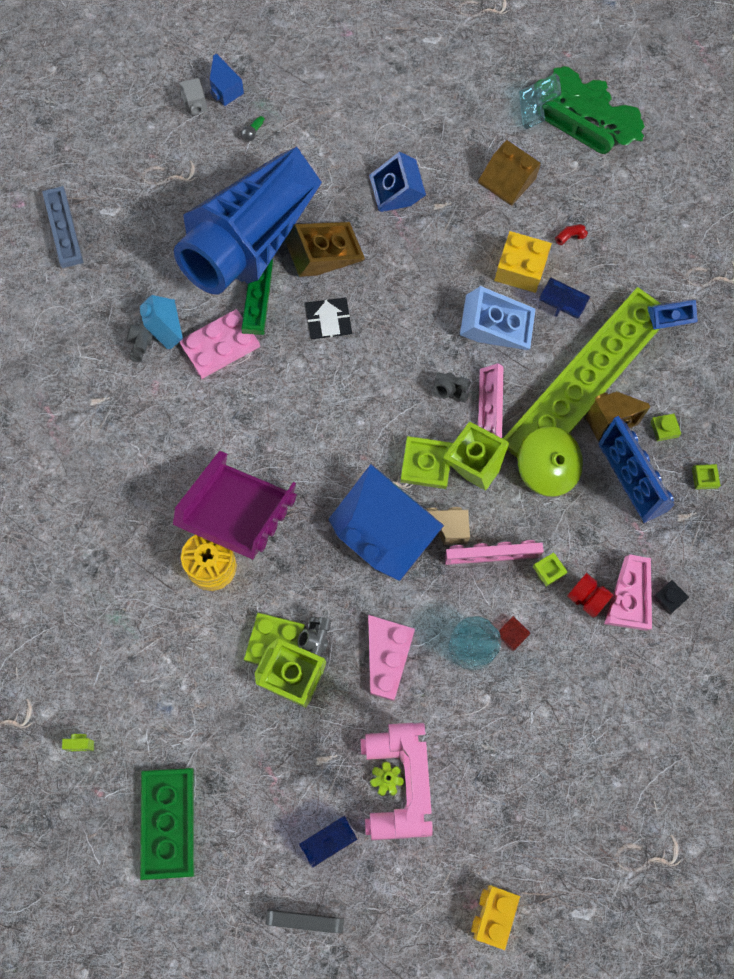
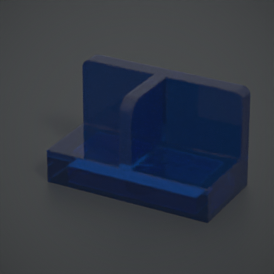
[539,277,591,319]

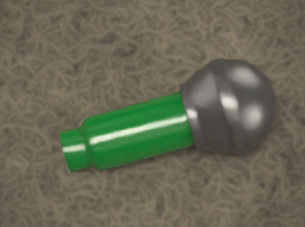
[241,116,265,142]

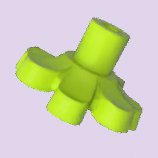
[370,762,404,796]

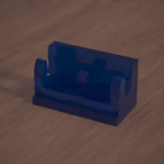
[299,816,358,868]

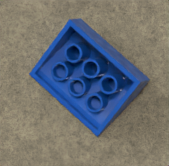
[598,416,675,523]

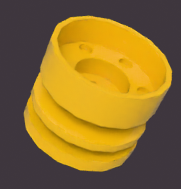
[181,535,237,591]

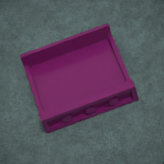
[173,451,297,560]

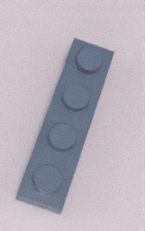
[42,186,84,268]

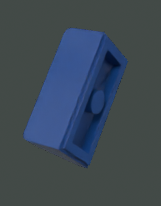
[648,299,698,329]

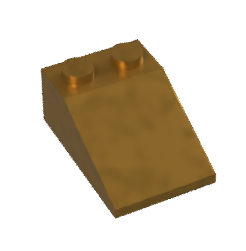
[285,222,365,277]

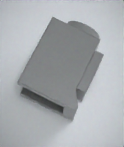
[179,78,207,115]

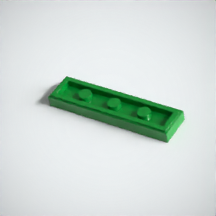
[241,259,273,335]

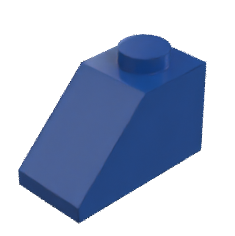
[210,53,244,106]

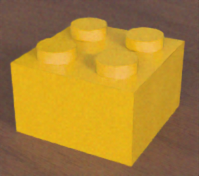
[494,231,552,293]

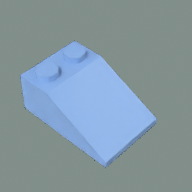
[460,286,535,350]

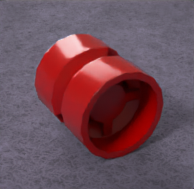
[567,572,614,619]

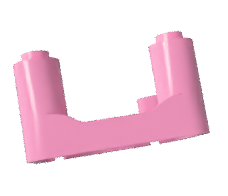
[360,723,433,840]

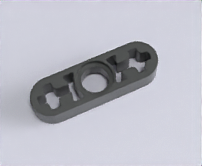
[265,910,344,934]

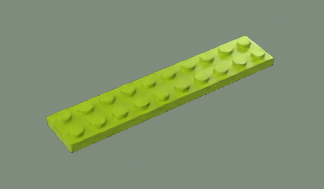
[503,287,661,458]

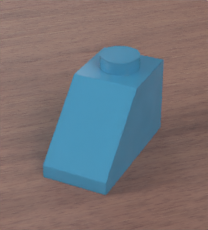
[140,295,183,349]

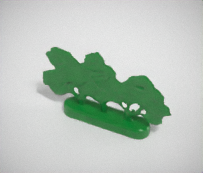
[533,66,645,154]

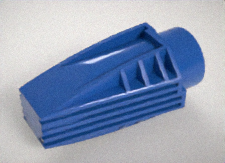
[174,146,322,295]

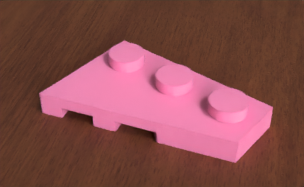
[604,555,652,631]
[368,615,415,701]

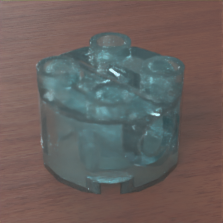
[448,616,501,671]

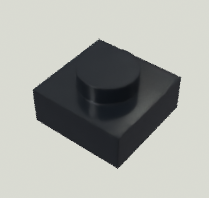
[653,580,689,615]

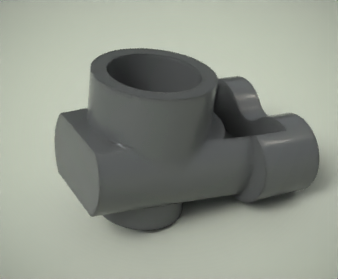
[126,322,153,362]
[433,372,471,403]
[298,617,332,656]

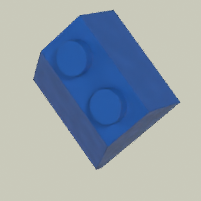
[369,152,426,212]

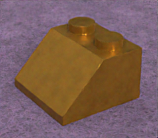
[478,140,541,206]
[586,391,650,441]

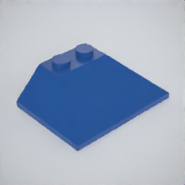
[328,464,444,581]

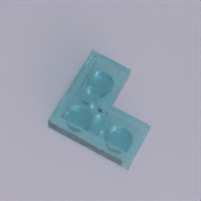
[519,73,562,129]

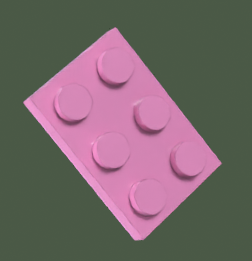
[179,309,260,379]

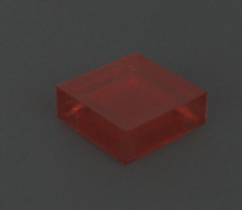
[496,616,531,651]

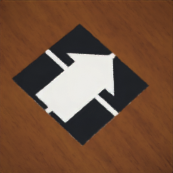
[305,297,352,340]

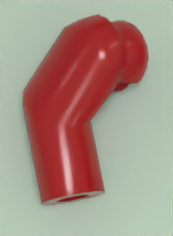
[555,224,588,246]

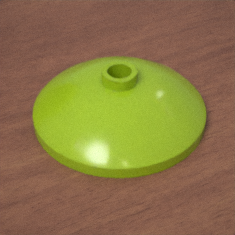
[518,427,583,497]

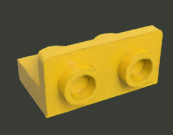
[471,885,520,950]

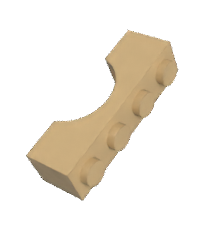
[425,507,470,545]

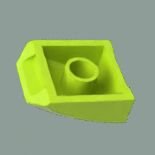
[255,638,326,708]

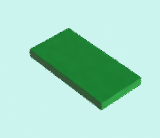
[140,768,195,880]

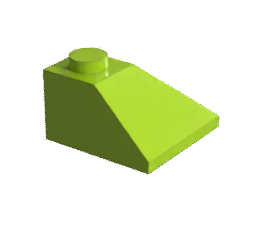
[443,421,509,491]

